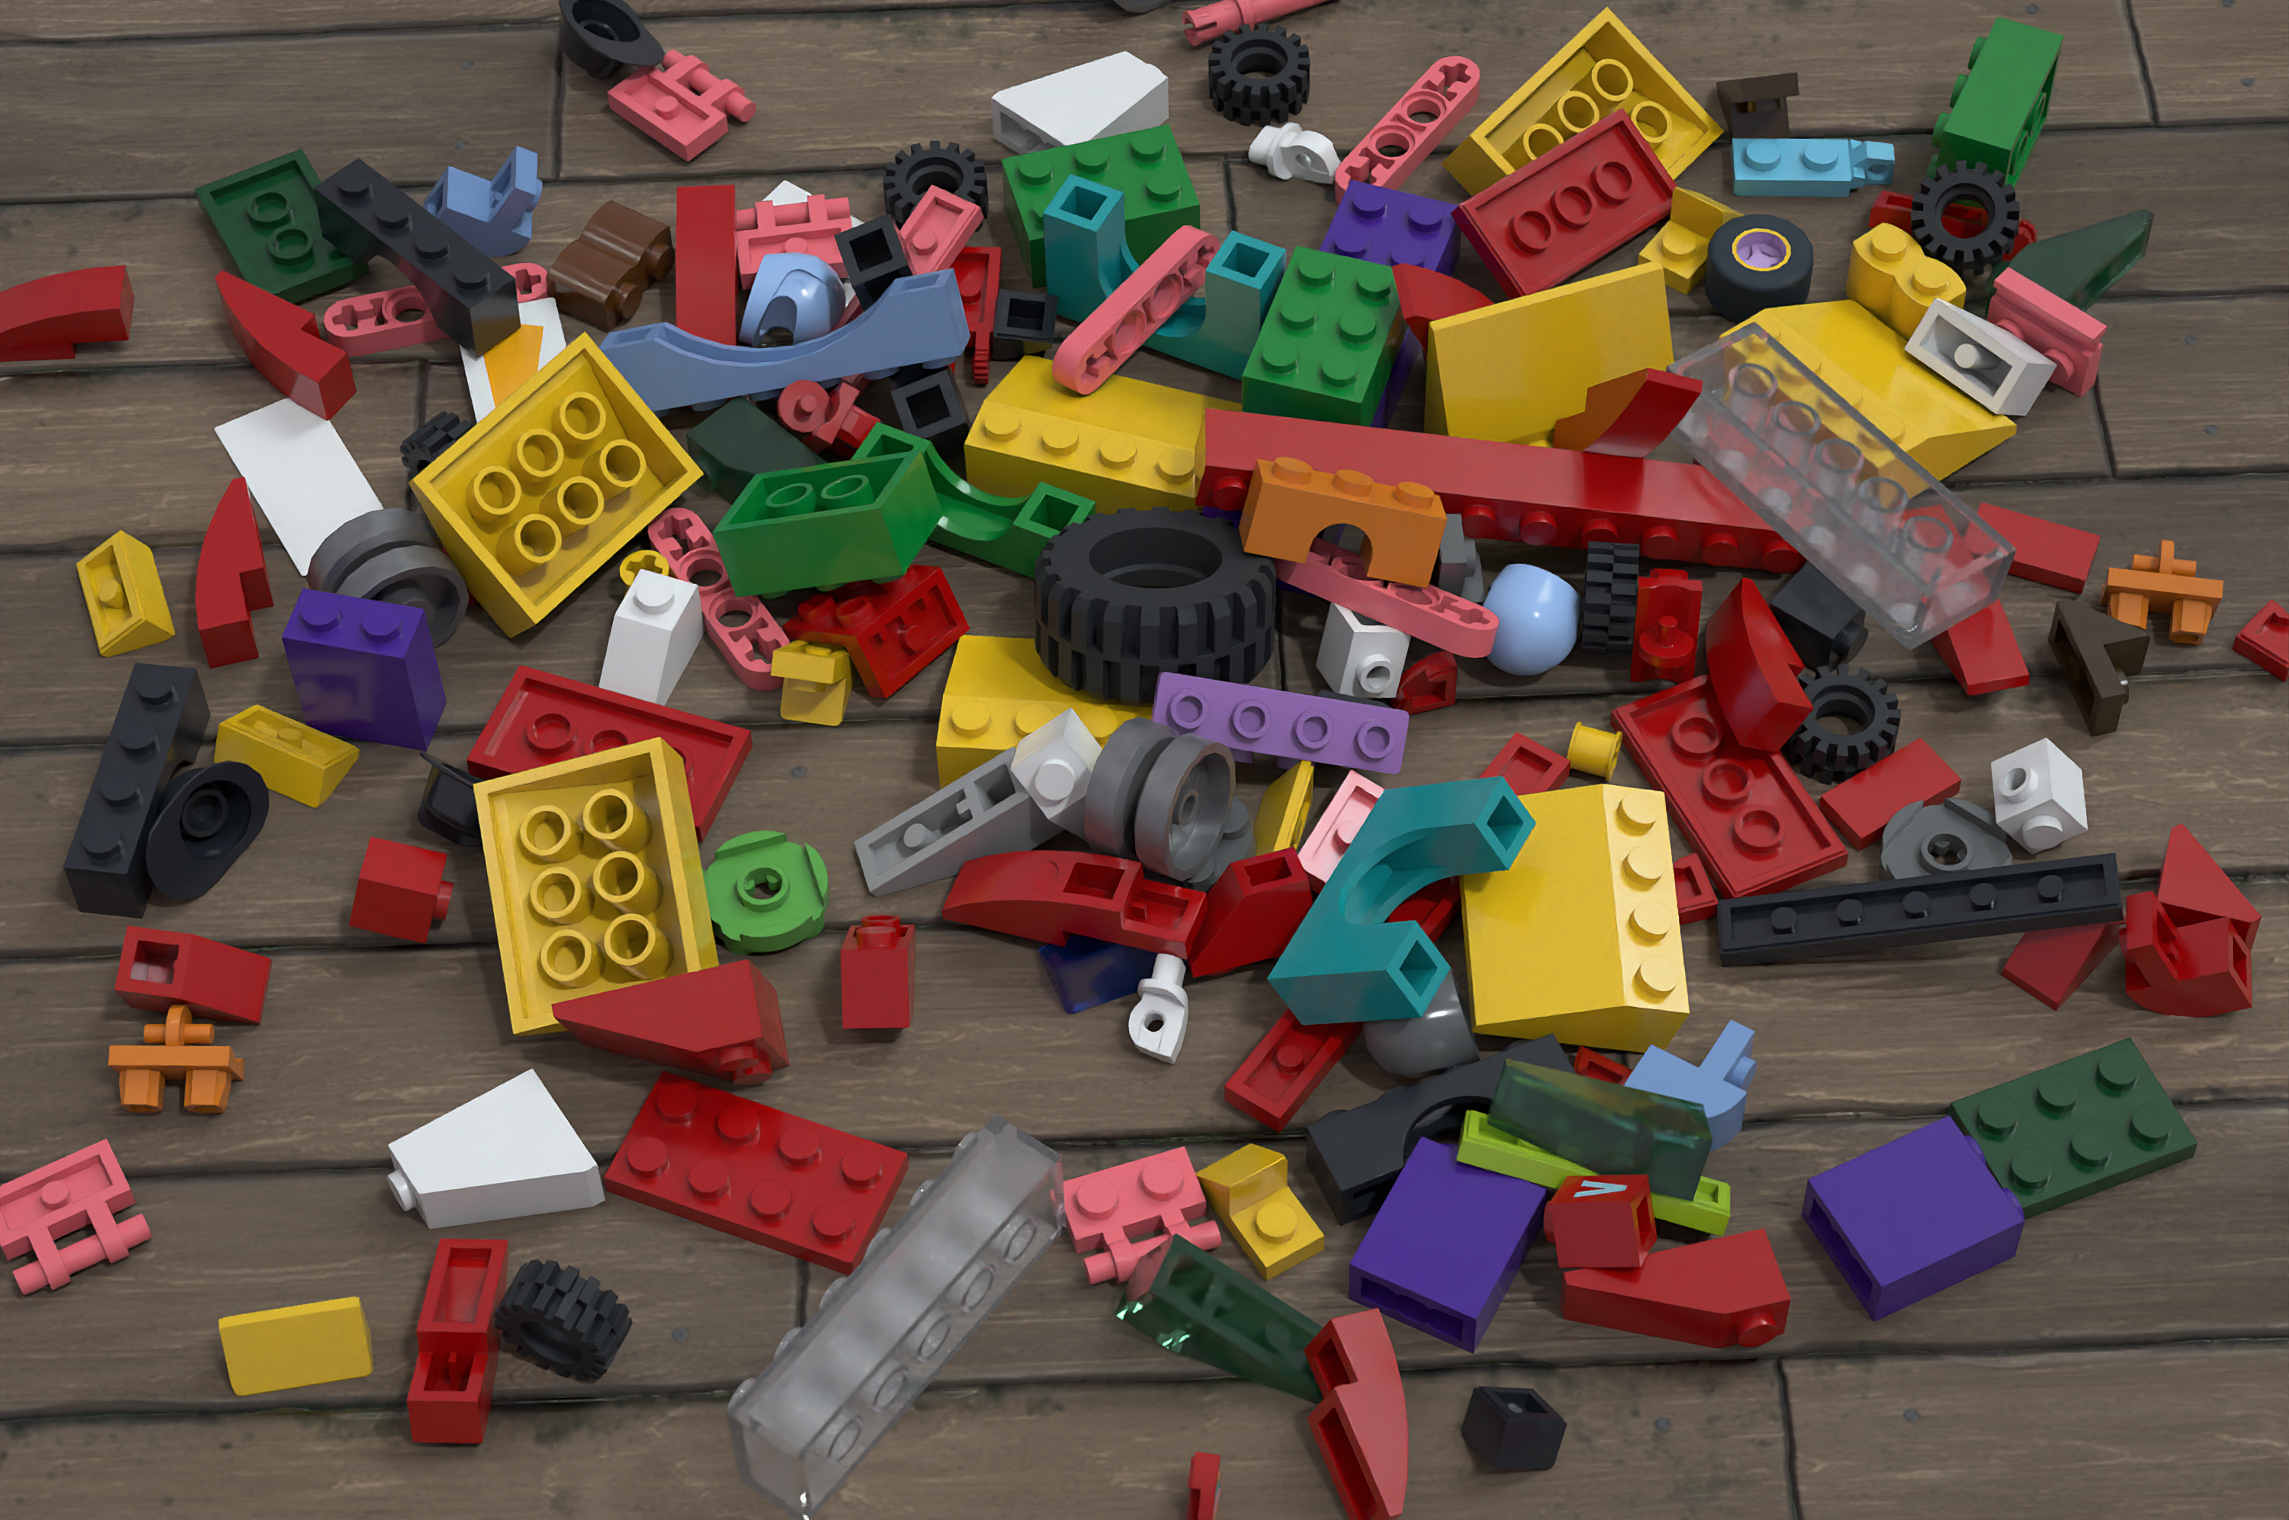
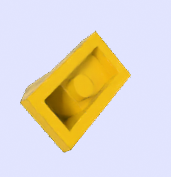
[1637,187,1744,295]
[771,640,857,726]
[1195,1143,1325,1281]

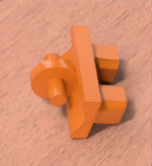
[2099,539,2224,645]
[108,1005,245,1113]

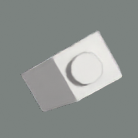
[1904,298,2057,416]
[599,569,705,706]
[1010,708,1103,842]

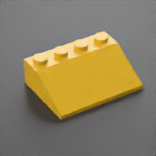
[1441,7,1724,197]
[1424,260,1675,448]
[1718,299,2017,517]
[408,332,704,639]
[964,354,1242,515]
[936,635,1153,790]
[473,737,719,1037]
[1459,784,1690,1053]

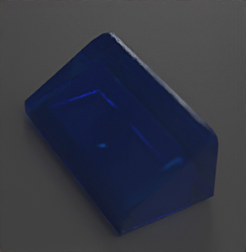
[1038,935,1188,1014]

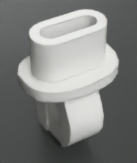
[1249,122,1341,184]
[1128,954,1188,1064]

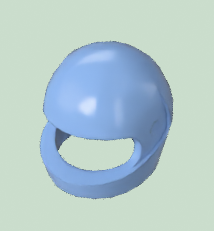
[739,252,846,347]
[1483,564,1583,676]

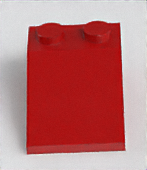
[551,959,790,1085]

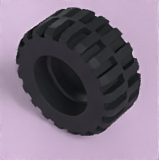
[1034,507,1276,707]

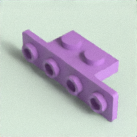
[1151,672,1409,774]

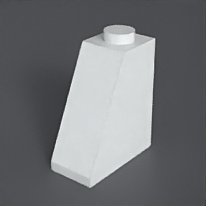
[991,51,1169,155]
[386,1068,605,1229]

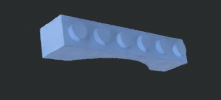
[599,268,970,418]

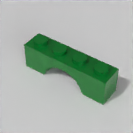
[851,422,1096,578]

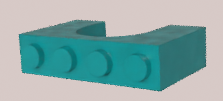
[1043,174,1286,381]
[1267,776,1536,1025]

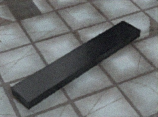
[1717,853,2124,967]

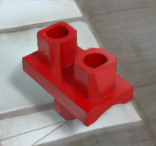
[777,380,881,461]
[1630,568,1702,684]

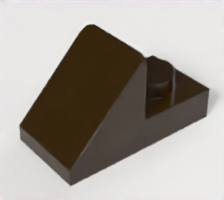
[1716,72,1799,140]
[2048,599,2150,737]

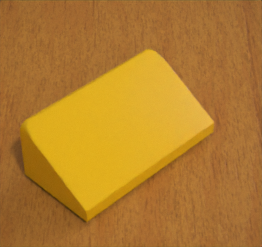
[76,530,175,658]
[214,704,360,808]
[1254,760,1314,856]
[219,1296,373,1396]

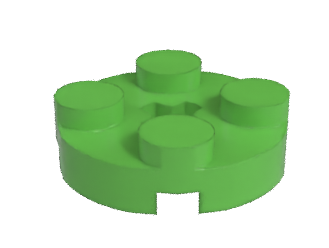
[702,831,830,955]

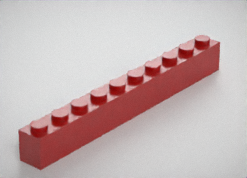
[1195,408,1818,574]

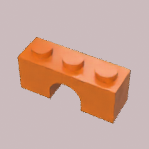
[1238,457,1448,588]

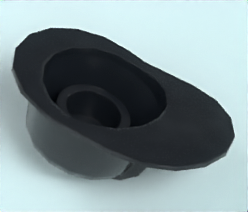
[559,0,665,79]
[417,752,487,847]
[145,760,269,900]

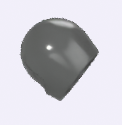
[1362,969,1481,1078]

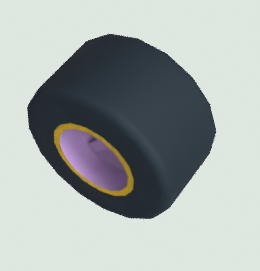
[1705,214,1814,323]

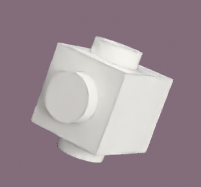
[1316,602,1411,699]
[1991,738,2088,855]

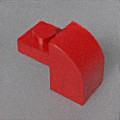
[2119,890,2252,1018]

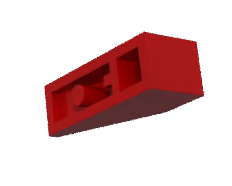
[1559,1228,1791,1349]

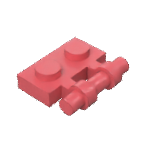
[607,50,756,162]
[736,194,852,290]
[0,1138,153,1296]
[1055,1146,1222,1285]

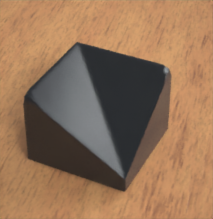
[992,289,1058,360]
[1461,1386,1567,1470]

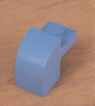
[423,146,542,257]
[1614,1020,1758,1156]

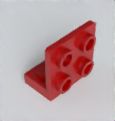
[782,563,970,699]

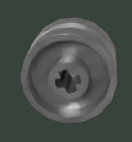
[306,508,469,649]
[1083,717,1236,881]

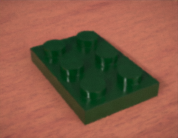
[195,148,370,304]
[1948,1037,2198,1220]

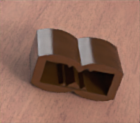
[546,201,675,331]

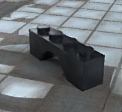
[314,158,521,358]
[834,213,972,461]
[63,663,211,919]
[1306,1033,1589,1226]

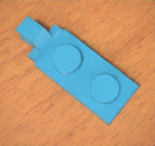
[1731,139,1895,197]

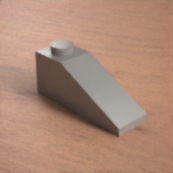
[854,746,1066,897]

